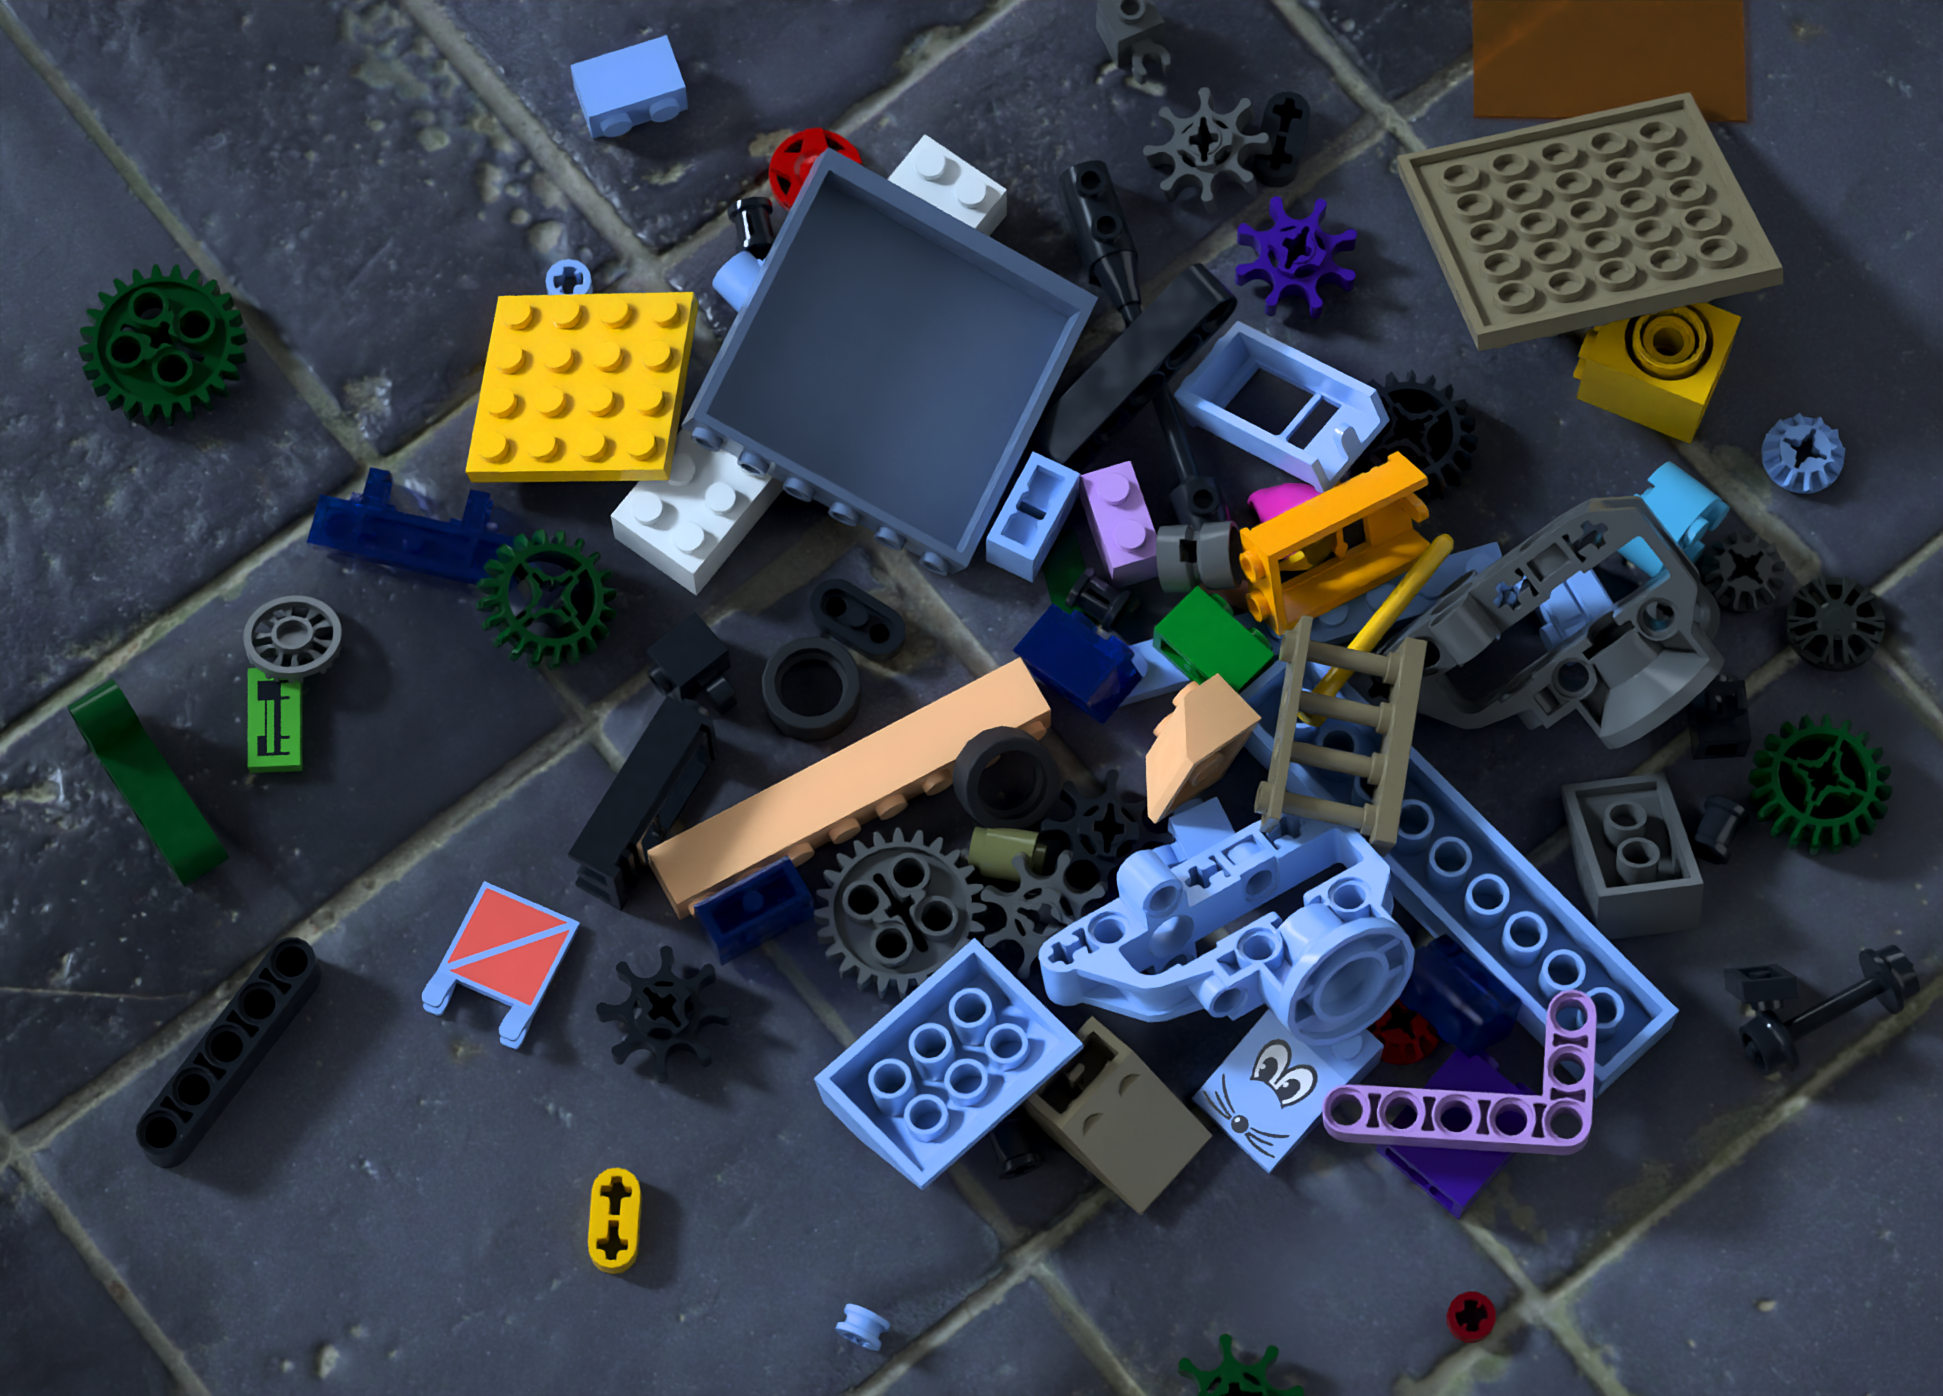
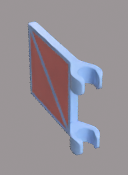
[422,881,580,1050]

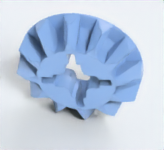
[1761,412,1846,494]

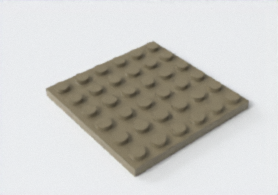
[1397,92,1783,351]

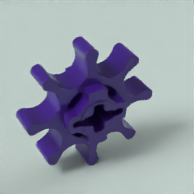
[1235,196,1357,319]

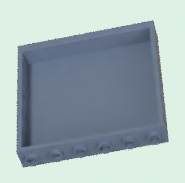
[681,147,1098,576]

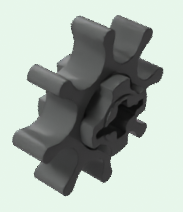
[1143,87,1273,213]
[981,850,1108,979]

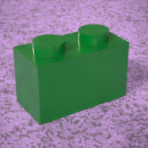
[1152,585,1275,694]

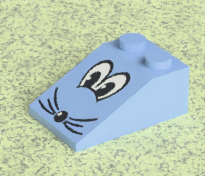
[1191,1009,1384,1174]

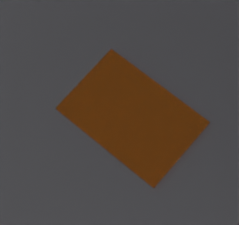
[1472,0,1746,122]

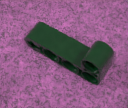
[67,678,229,888]

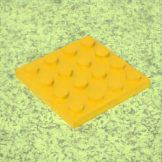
[465,292,699,483]

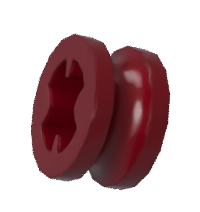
[1446,1291,1496,1343]

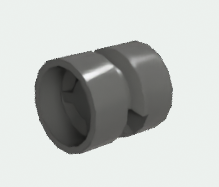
[1156,521,1243,594]

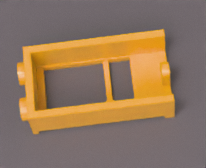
[1239,451,1430,636]

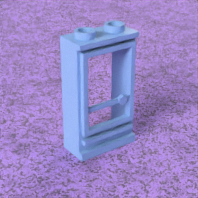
[1174,321,1390,493]

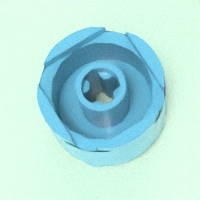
[1617,461,1730,578]

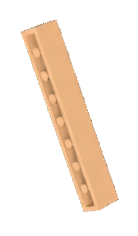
[647,657,1051,920]

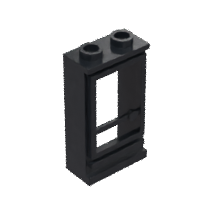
[568,695,718,911]

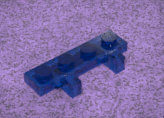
[307,467,515,593]

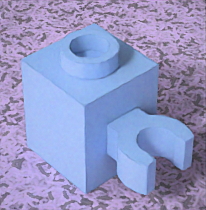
[1152,797,1235,869]

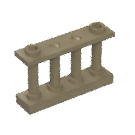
[1254,615,1427,857]

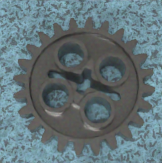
[814,828,987,1001]

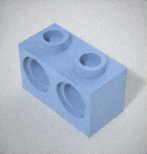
[986,452,1080,583]

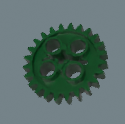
[78,264,248,426]

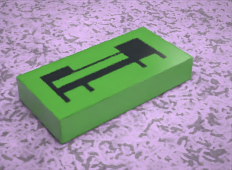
[248,666,303,773]

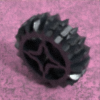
[1347,370,1478,505]

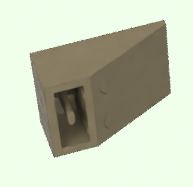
[1020,1016,1212,1215]

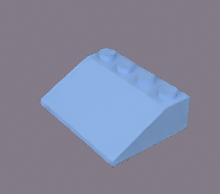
[814,938,1084,1191]

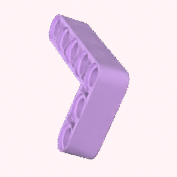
[1322,990,1597,1155]

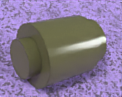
[968,826,1049,883]

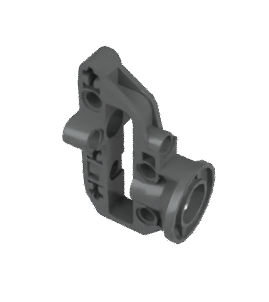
[1359,496,1725,749]

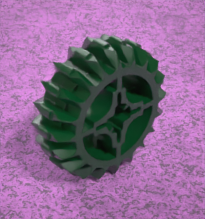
[476,529,617,671]
[1748,713,1893,856]

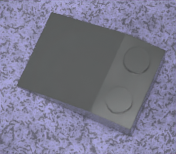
[1561,772,1704,940]

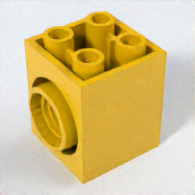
[1573,303,1741,444]

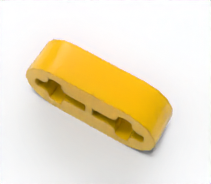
[588,1168,642,1274]

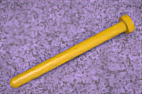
[1297,534,1454,727]

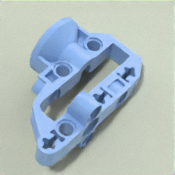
[1039,813,1415,1046]

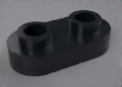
[810,579,906,662]

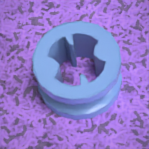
[545,259,593,295]
[835,1304,891,1351]

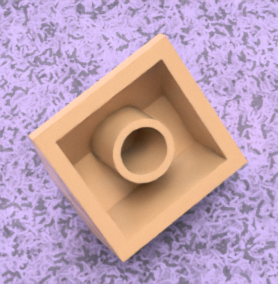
[1146,673,1261,824]

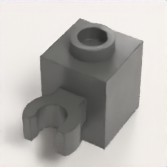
[1096,0,1171,85]

